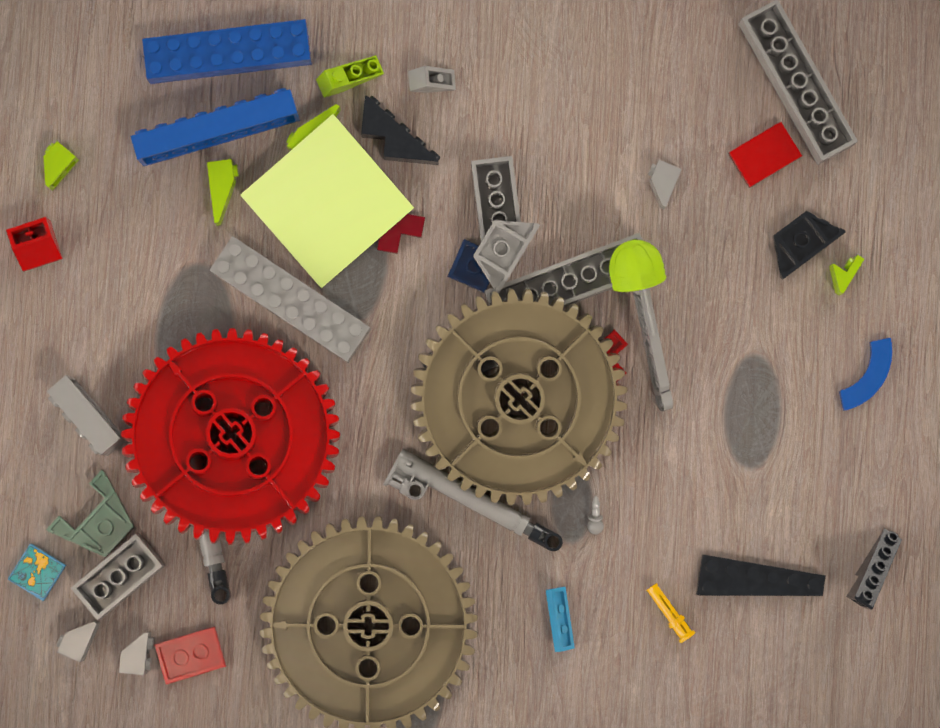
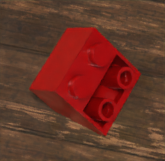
[6,217,63,272]

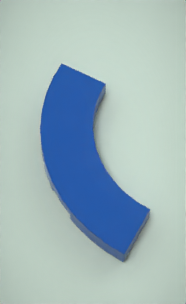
[839,337,892,411]

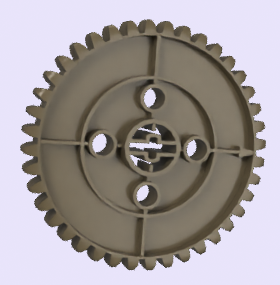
[411,289,628,505]
[260,516,478,728]

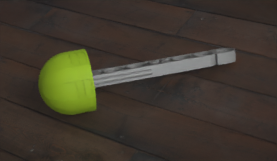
[609,240,673,411]

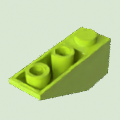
[316,55,384,98]

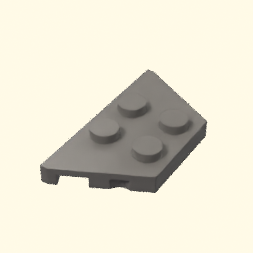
[473,220,540,294]

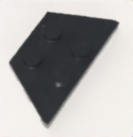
[773,211,846,280]

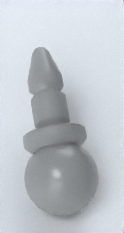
[587,496,604,535]

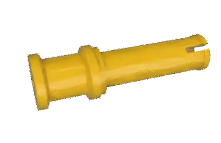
[646,583,696,643]

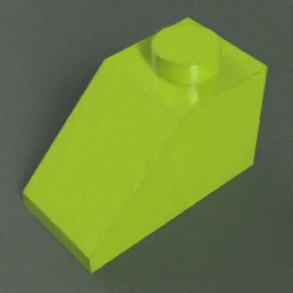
[43,141,79,191]

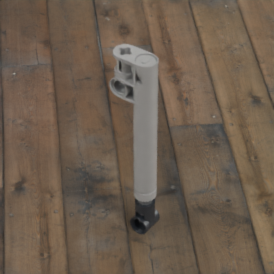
[383,449,563,552]
[190,455,231,605]

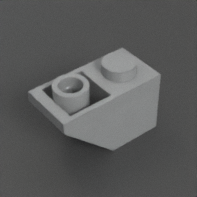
[119,631,154,675]

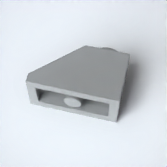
[408,66,456,93]
[648,160,682,210]
[57,621,100,662]

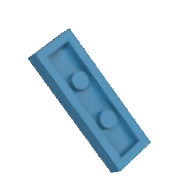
[546,586,575,652]

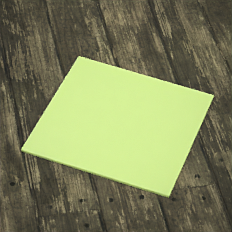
[240,114,414,288]

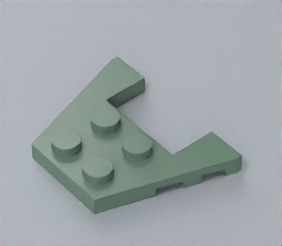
[46,470,135,557]

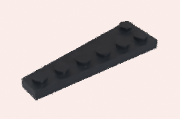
[696,554,826,596]

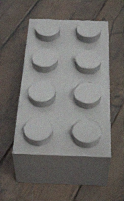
[471,156,521,242]
[47,375,125,456]
[71,533,166,620]

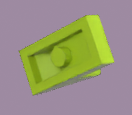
[829,255,864,296]

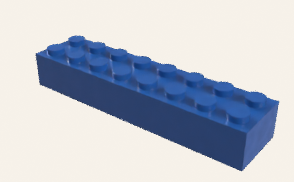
[142,19,312,84]
[131,88,300,167]

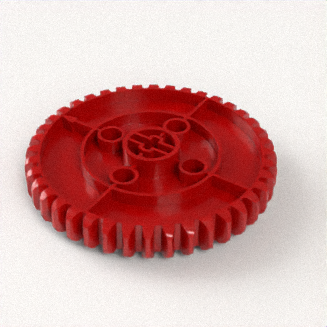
[121,328,340,545]

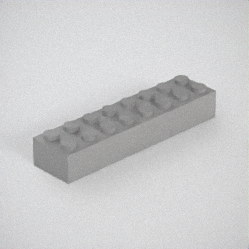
[738,0,858,165]
[484,233,642,307]
[210,236,371,363]

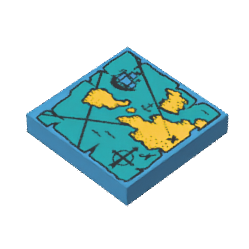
[8,544,66,601]

